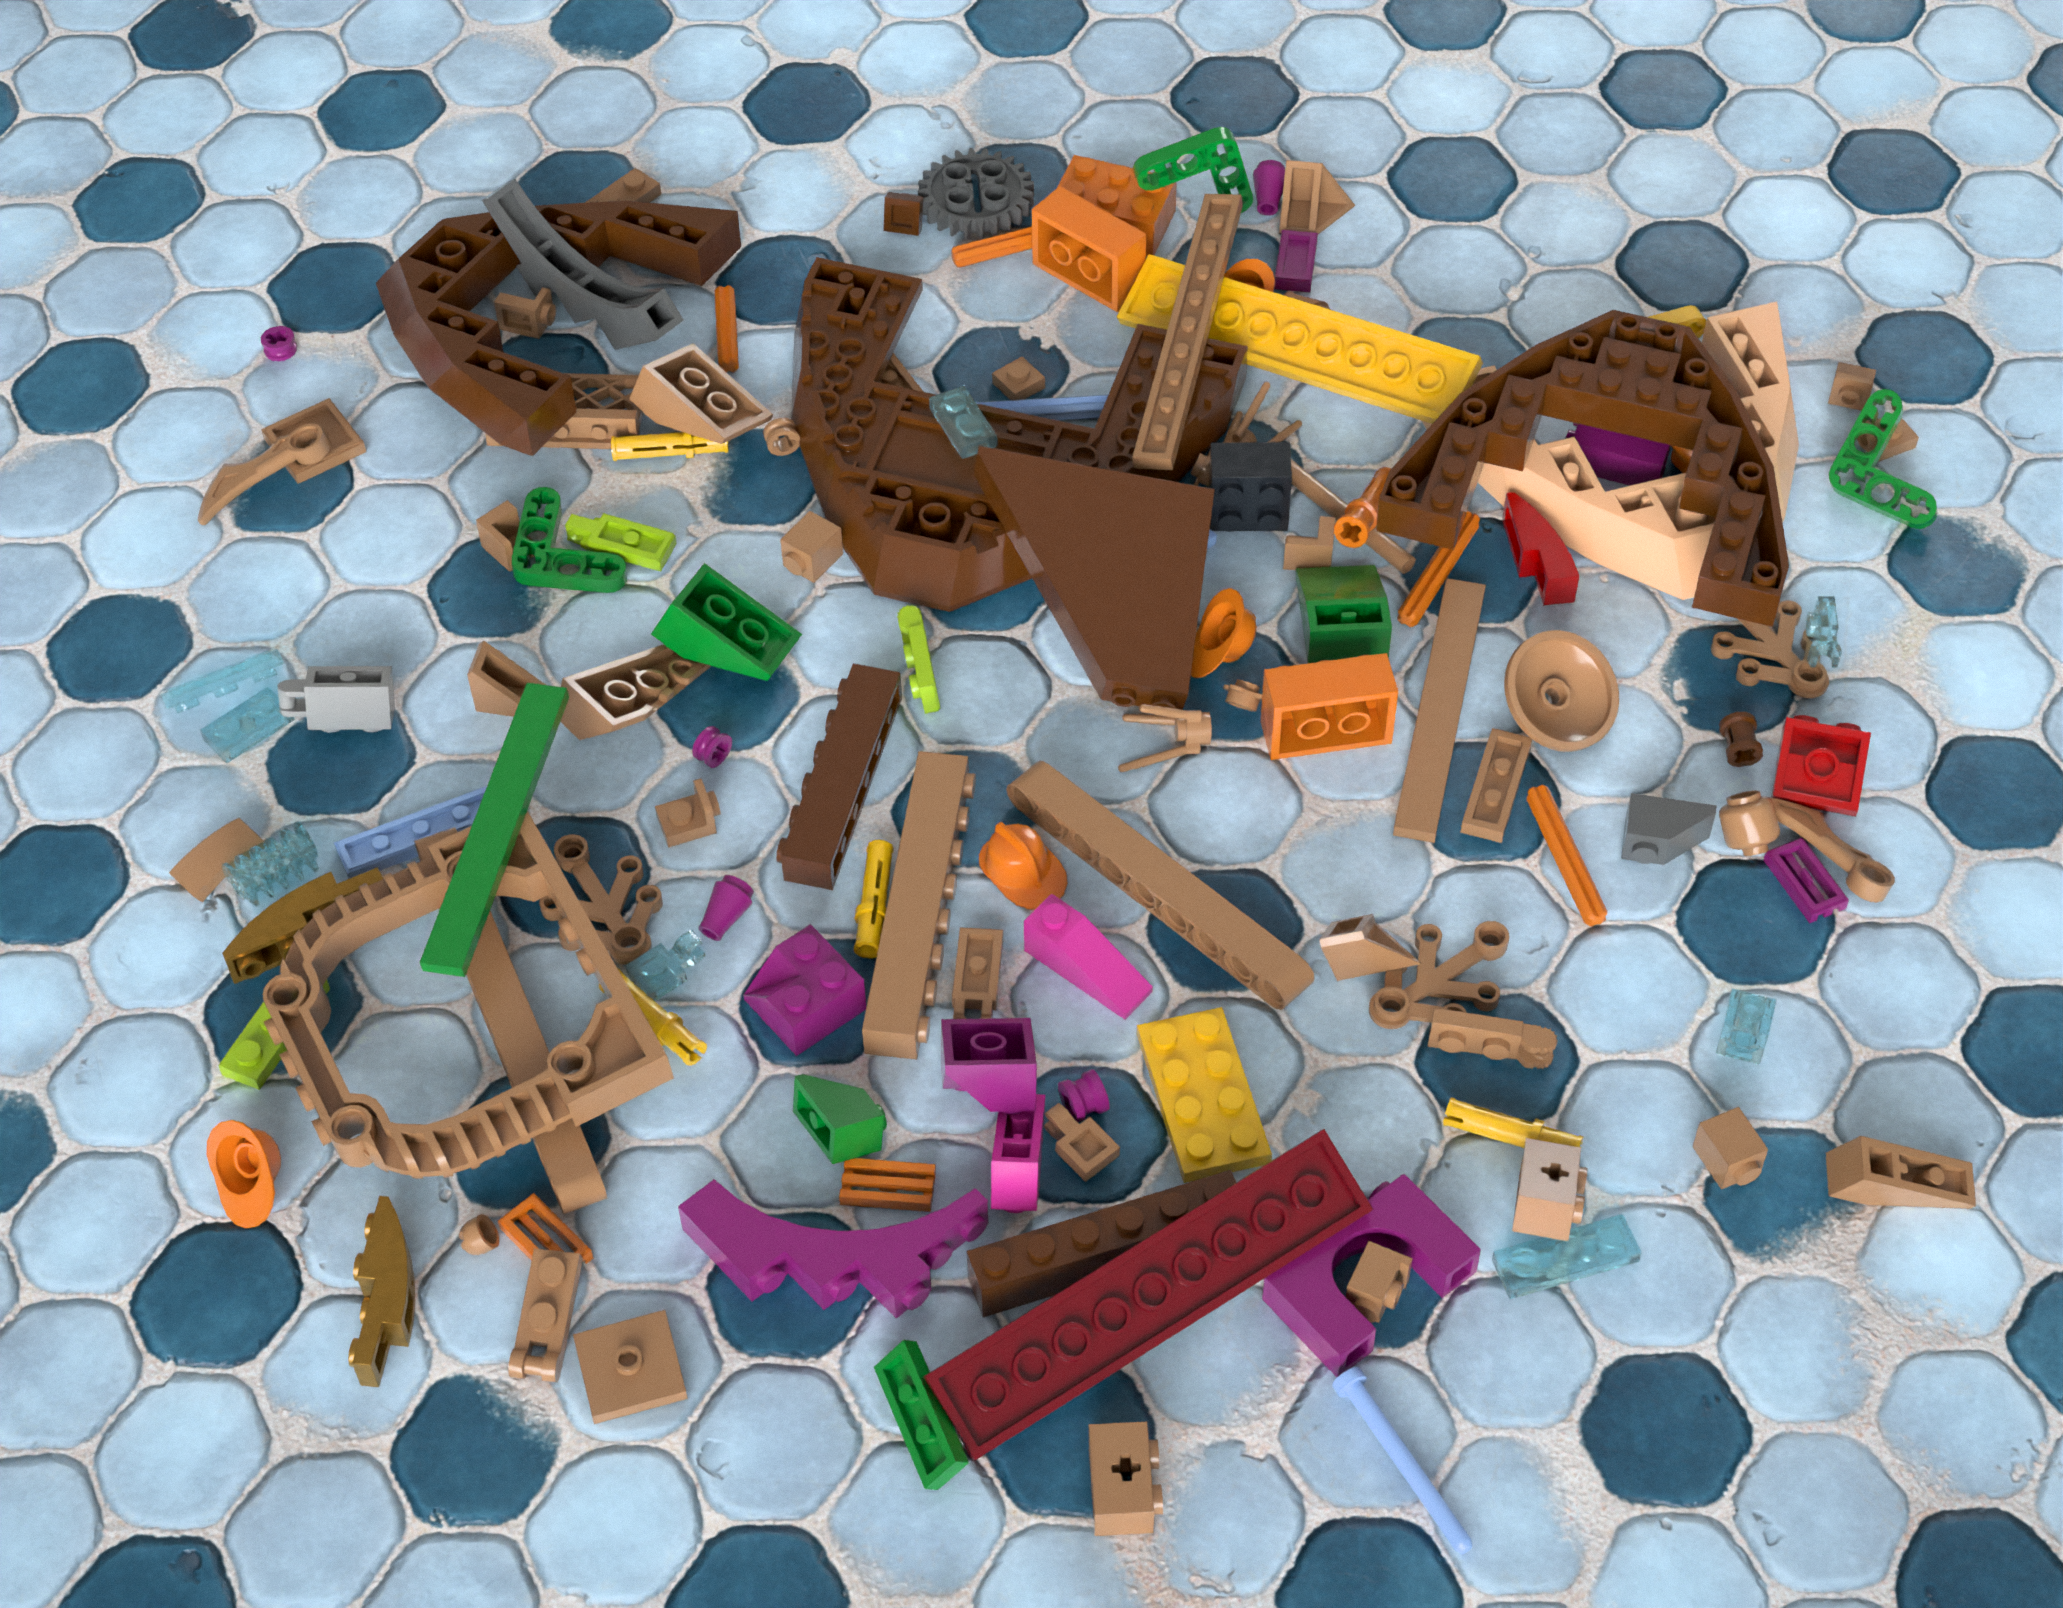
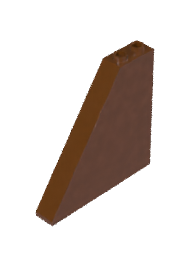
[974,446,1215,710]

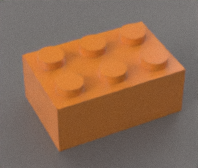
[1056,155,1177,256]
[1032,186,1146,313]
[1261,653,1398,760]

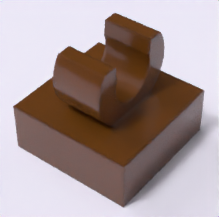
[883,192,923,236]

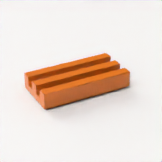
[839,1158,936,1212]
[498,1193,594,1264]

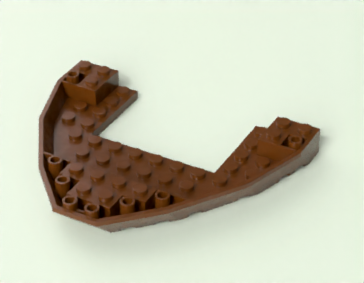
[791,257,1248,612]

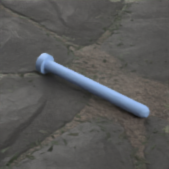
[1332,1367,1472,1554]

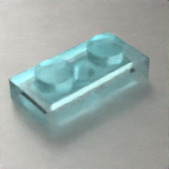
[929,386,998,459]
[200,687,295,764]

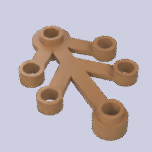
[1711,600,1829,698]
[539,834,663,965]
[1369,921,1509,1029]

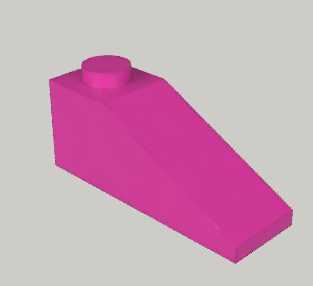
[1024,894,1153,1020]
[991,1094,1046,1213]

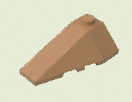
[561,644,711,740]

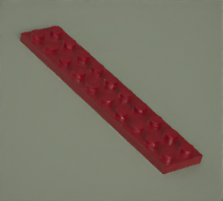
[923,1129,1374,1461]

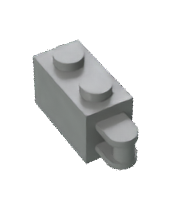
[277,666,395,733]

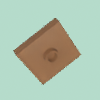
[573,1310,688,1424]

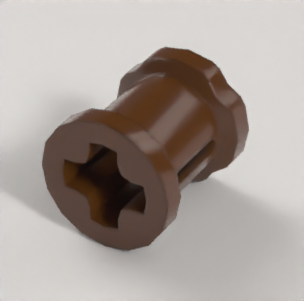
[1719,712,1763,767]

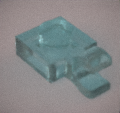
[1806,596,1842,668]
[625,930,706,1001]

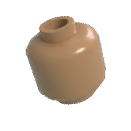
[1719,790,1780,856]

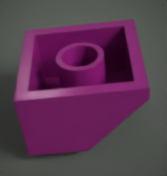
[744,924,867,1056]
[941,1018,1037,1114]

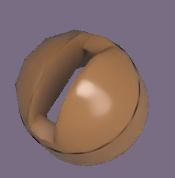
[459,1214,499,1255]

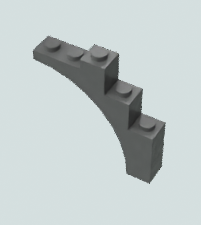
[482,179,684,350]

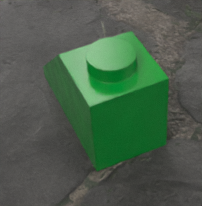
[793,1074,887,1164]

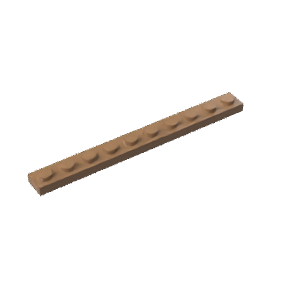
[1132,194,1243,470]

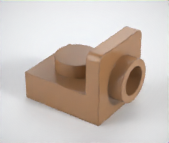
[494,287,556,339]
[1828,362,1876,411]
[1857,418,1919,462]
[655,778,721,848]

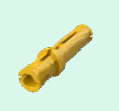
[611,432,729,461]
[854,840,894,959]
[599,969,707,1066]
[1443,1097,1584,1148]

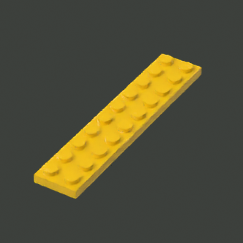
[1116,254,1483,424]

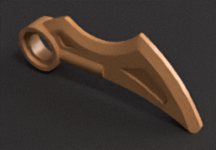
[198,423,331,525]
[1764,796,1895,903]

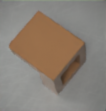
[476,500,534,572]
[1283,516,1336,570]

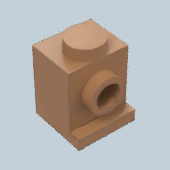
[1346,1241,1413,1323]

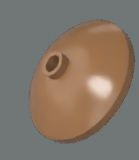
[1504,630,1619,752]

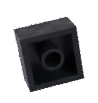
[1209,442,1292,532]

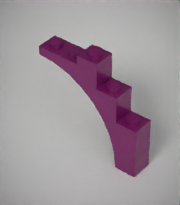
[678,1179,989,1319]

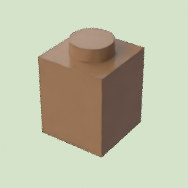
[780,511,843,583]
[1692,1107,1768,1190]

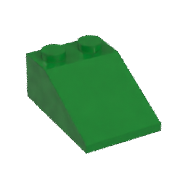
[651,563,802,681]

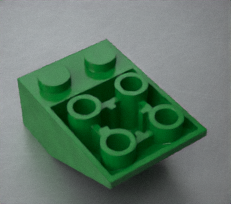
[1295,565,1392,663]

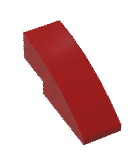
[1502,492,1579,606]

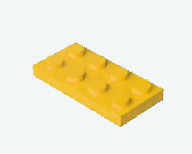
[1137,1007,1272,1183]

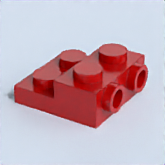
[1771,715,1871,817]

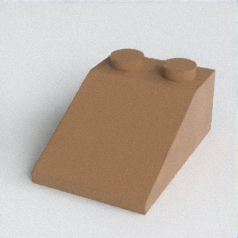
[629,343,774,444]

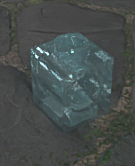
[1715,988,1777,1065]

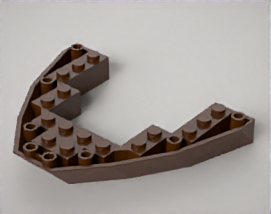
[376,200,741,456]
[1376,310,1789,627]

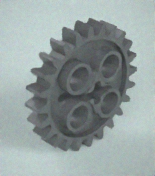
[918,148,1034,240]

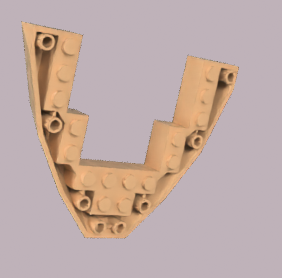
[1422,302,1799,600]

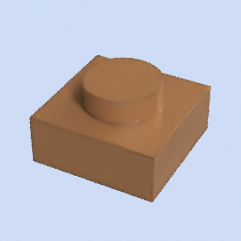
[992,357,1045,400]

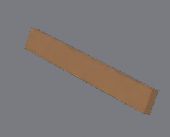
[1393,578,1486,843]

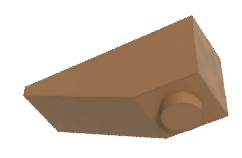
[1826,1136,1976,1209]

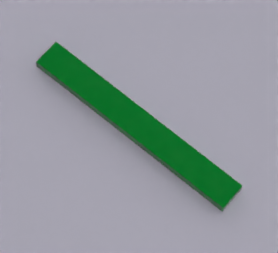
[419,683,570,977]

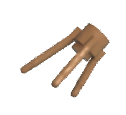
[1222,381,1302,443]
[1118,704,1212,772]

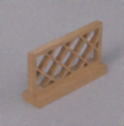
[485,373,643,449]

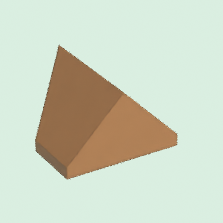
[1279,160,1355,234]
[467,641,546,717]
[1319,914,1422,981]

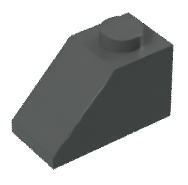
[1621,793,1717,865]

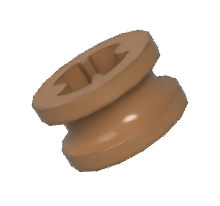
[763,418,800,456]

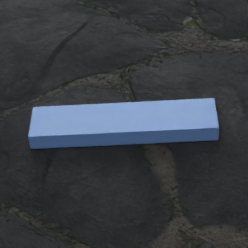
[334,786,487,879]

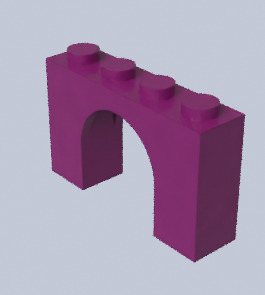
[1565,423,1671,486]
[1262,1174,1481,1377]

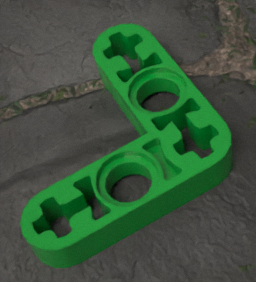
[1133,127,1253,213]
[1829,389,1938,529]
[512,487,627,593]

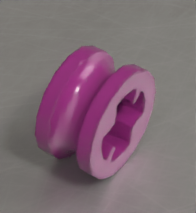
[260,326,297,361]
[692,726,732,768]

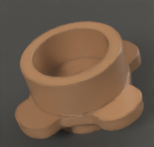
[1191,449,1211,487]
[1223,679,1262,712]

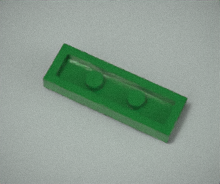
[874,1340,969,1490]

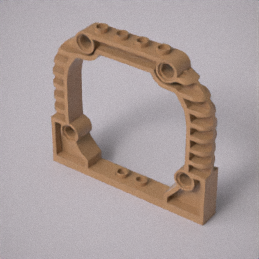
[262,811,674,1179]

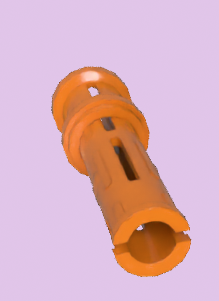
[1334,467,1391,548]

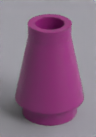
[1252,160,1285,216]
[698,875,754,941]

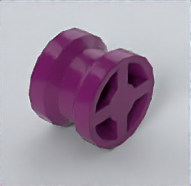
[1058,1069,1110,1123]

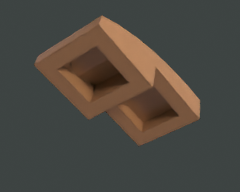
[169,818,268,902]

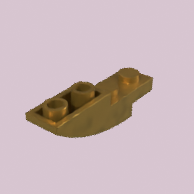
[222,867,383,984]
[348,1196,416,1387]

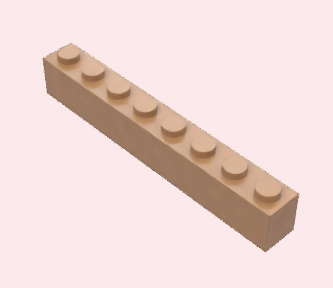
[862,751,976,1060]

